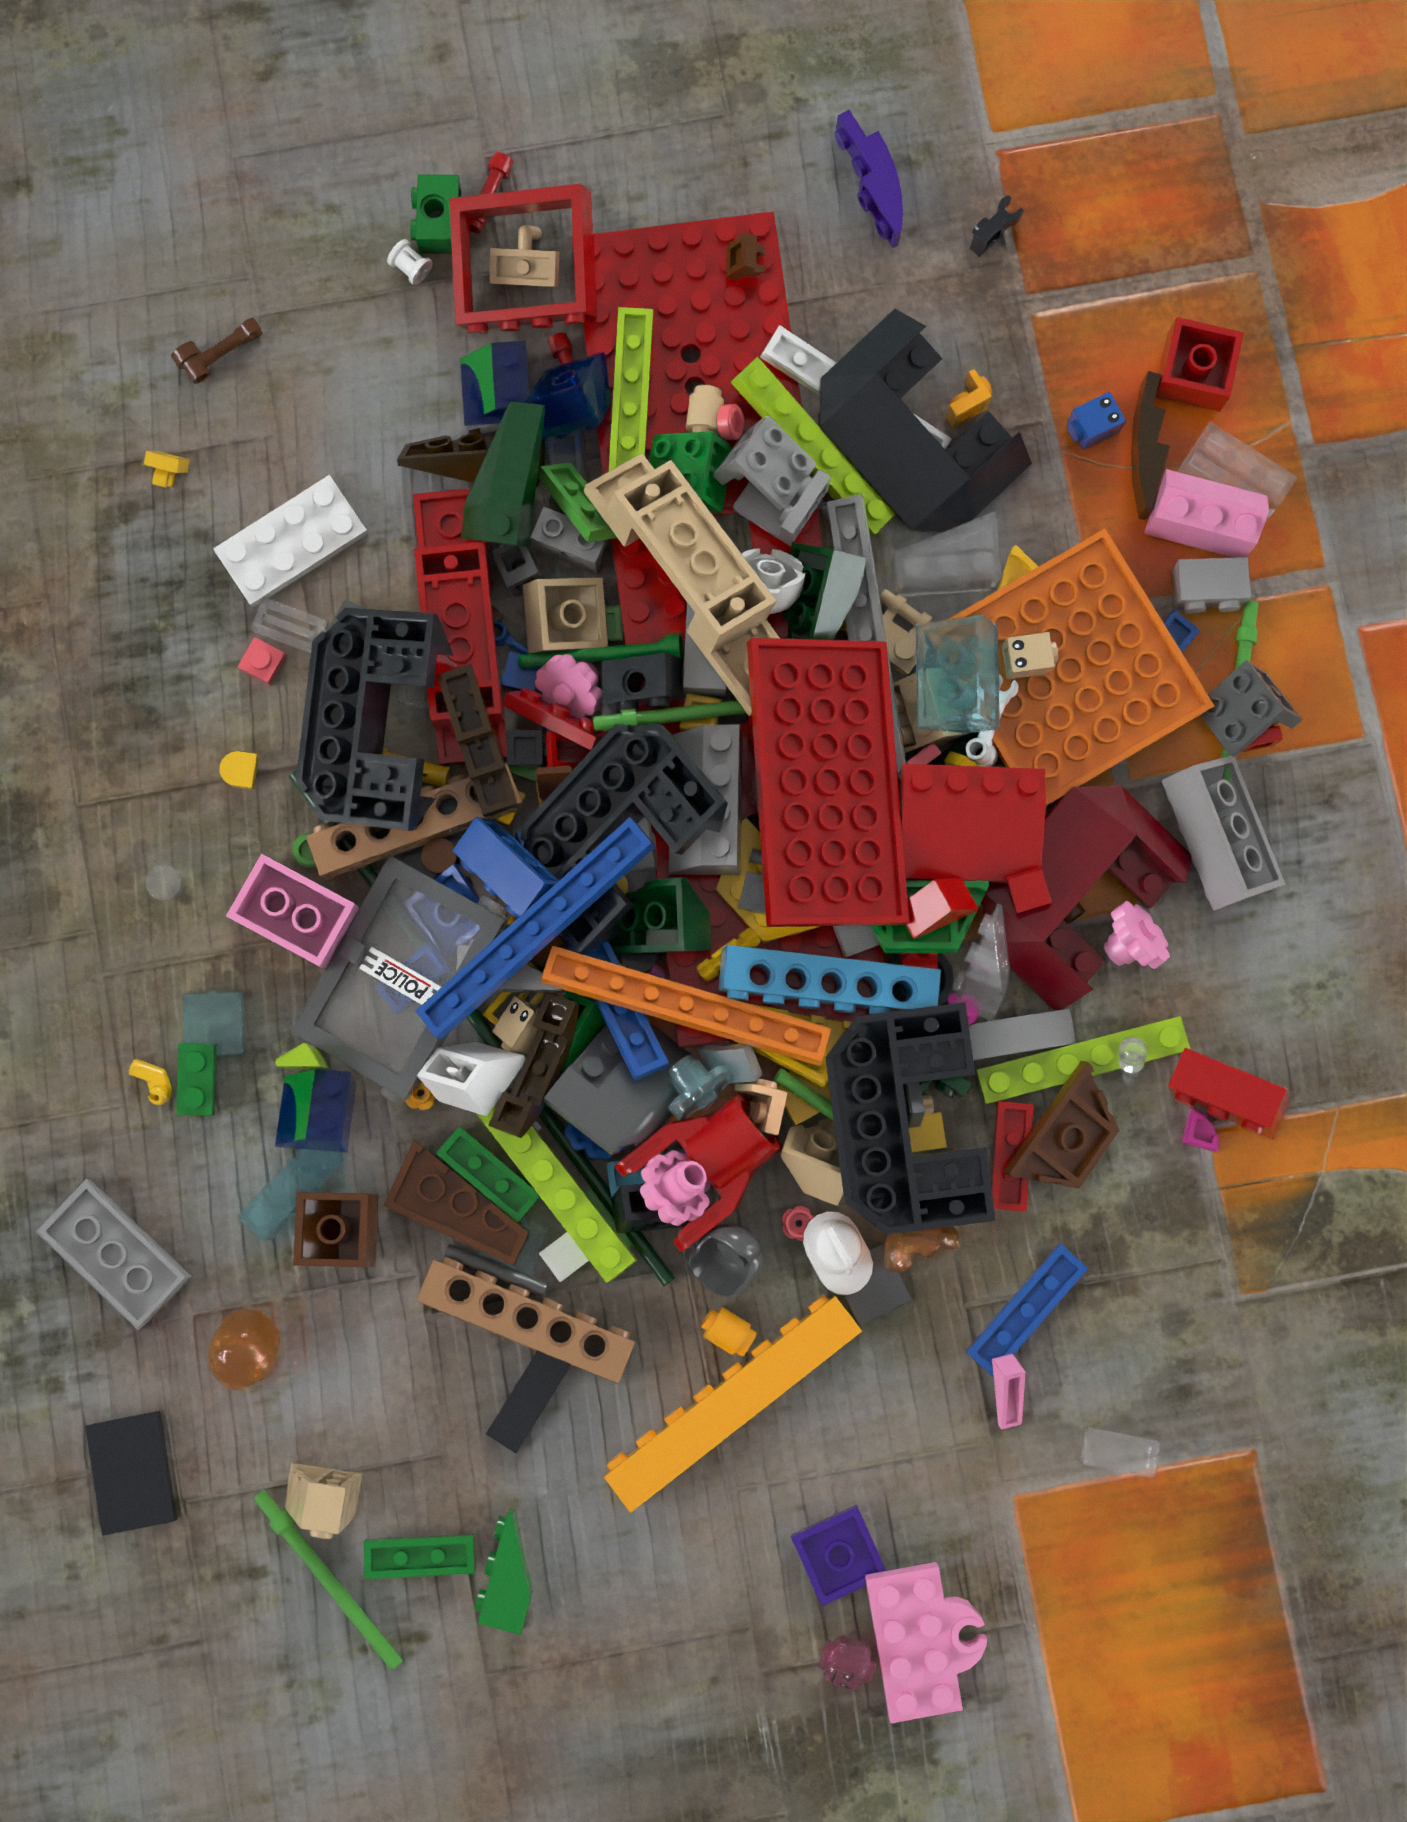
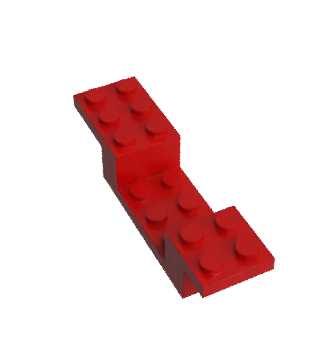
[413,488,507,766]

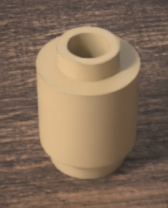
[686,385,724,435]

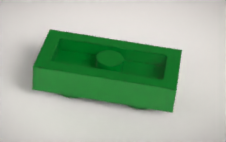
[176,1043,217,1116]

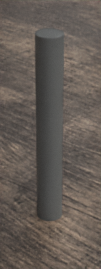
[444,1244,549,1297]

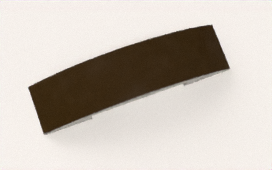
[488,992,579,1138]

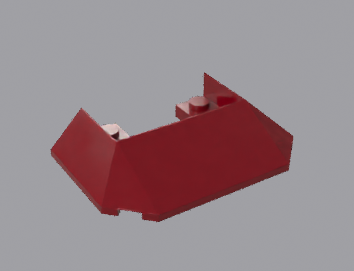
[980,785,1192,1011]

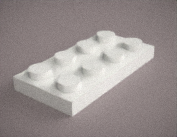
[213,475,368,608]

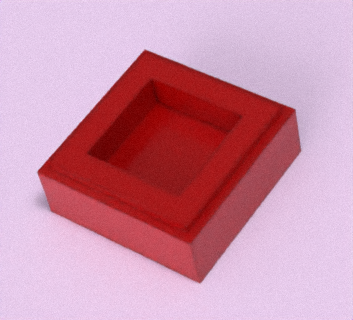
[1006,867,1052,913]

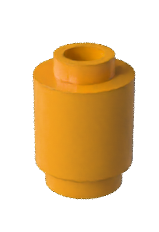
[701,1306,757,1357]

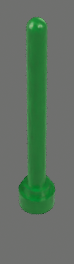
[517,633,684,668]

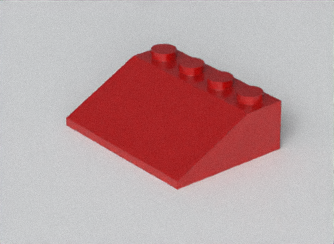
[897,764,1046,883]

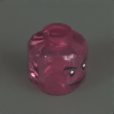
[818,1635,876,1691]

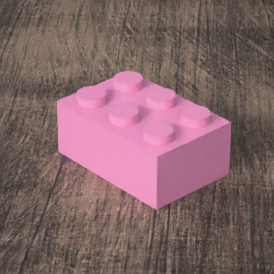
[226,854,360,970]

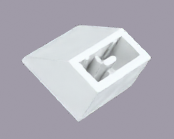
[417,1042,526,1116]

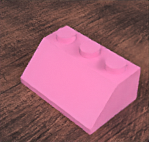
[1144,469,1269,558]

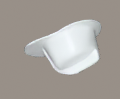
[803,1212,873,1295]

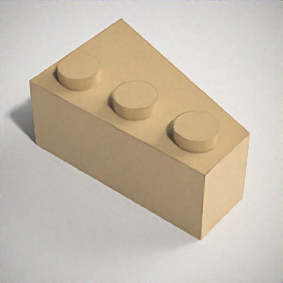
[284,1463,362,1539]

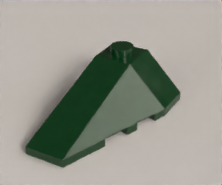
[461,401,546,547]
[783,542,867,640]
[608,878,712,954]

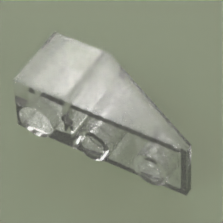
[952,903,1011,1021]

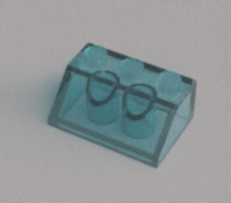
[916,615,1000,733]

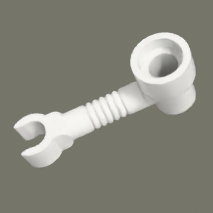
[966,675,1018,767]

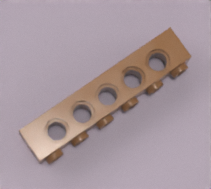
[306,763,524,881]
[416,1257,635,1384]

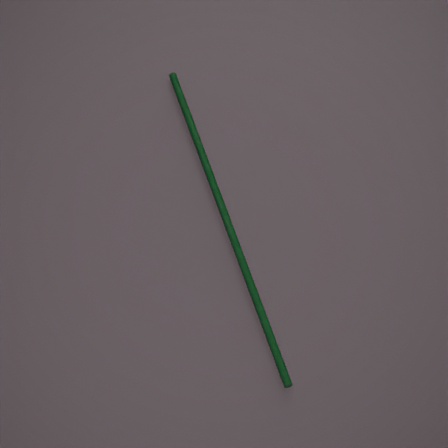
[289,770,675,1286]

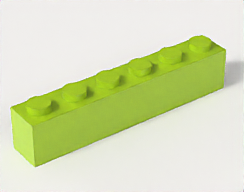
[476,1090,638,1283]

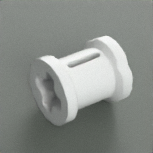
[387,239,433,285]

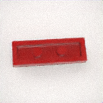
[502,688,607,750]
[991,1101,1034,1212]

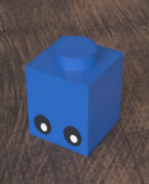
[1067,391,1126,450]

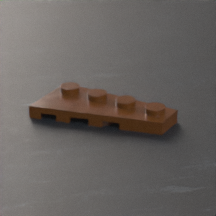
[383,1140,530,1266]

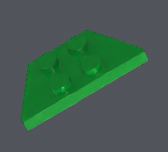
[870,880,989,953]

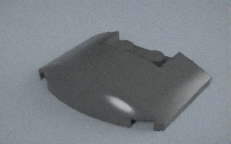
[542,1021,692,1155]

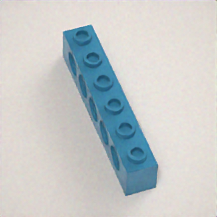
[718,945,941,1015]

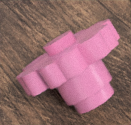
[535,654,603,719]
[1104,901,1170,969]
[640,1150,710,1226]

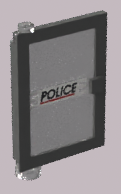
[291,855,512,1103]

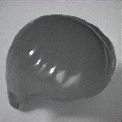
[688,1223,763,1299]

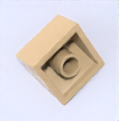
[523,578,608,654]

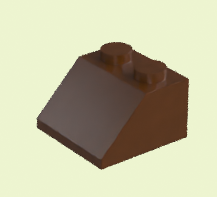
[293,1192,379,1267]

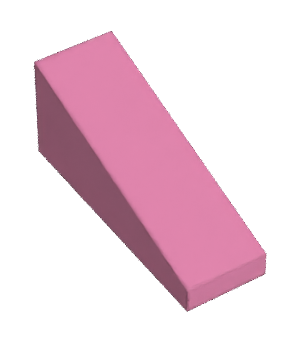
[992,1354,1026,1430]

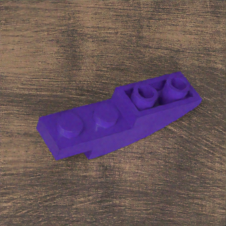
[834,110,903,248]

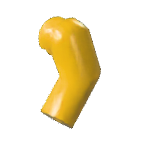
[129,1058,173,1105]

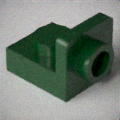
[919,1077,972,1099]

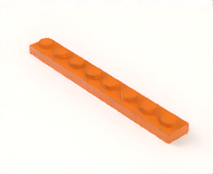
[541,946,831,1066]

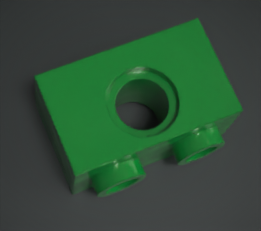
[410,174,462,254]

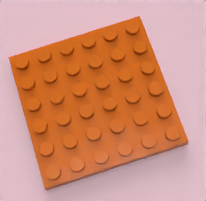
[925,528,1214,806]

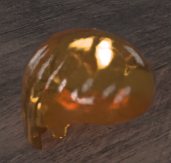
[883,1226,959,1272]
[208,1309,280,1391]

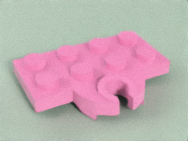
[865,1562,987,1723]

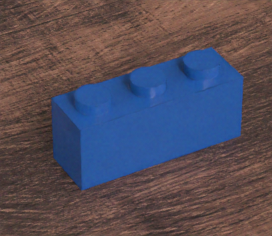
[453,817,559,918]

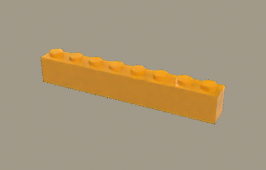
[604,1294,862,1513]

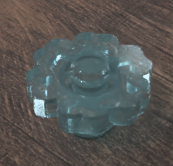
[668,1055,735,1121]

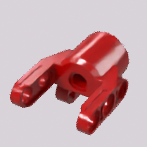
[614,1091,783,1252]

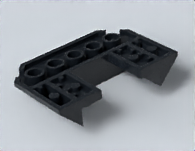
[818,309,1032,533]
[296,608,454,831]
[520,724,728,955]
[825,1002,996,1235]

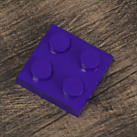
[791,1505,886,1606]

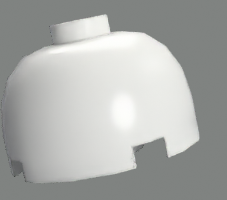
[742,548,805,614]

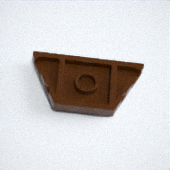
[1003,1061,1119,1188]

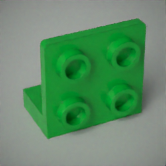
[649,431,733,514]

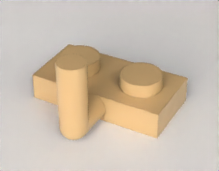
[489,225,560,287]

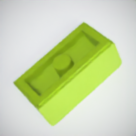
[275,1043,331,1070]

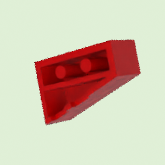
[1168,1048,1290,1140]

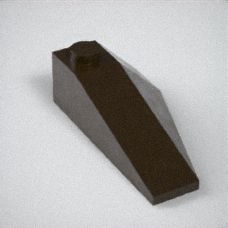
[397,421,545,487]

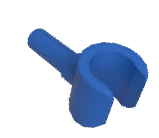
[493,621,528,654]

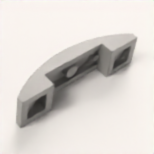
[969,1009,1076,1061]

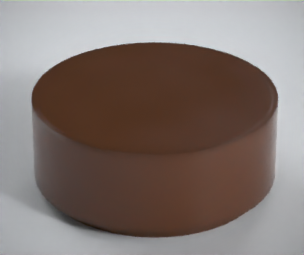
[421,838,458,875]

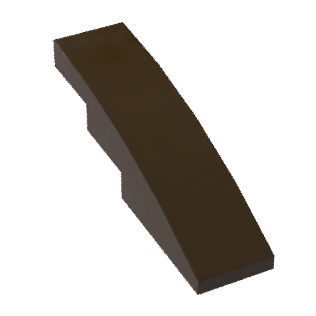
[1131,371,1170,520]
[437,664,519,817]

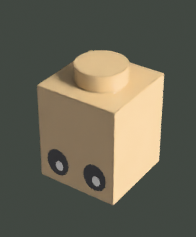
[1001,632,1058,680]
[492,996,539,1055]

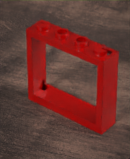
[449,184,597,335]

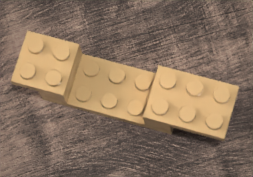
[583,453,780,716]

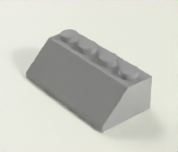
[669,725,743,875]
[1162,756,1286,911]

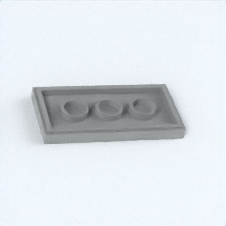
[36,1179,192,1331]

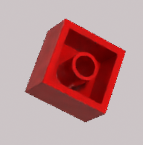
[1155,317,1244,412]

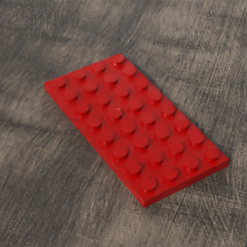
[747,638,909,927]

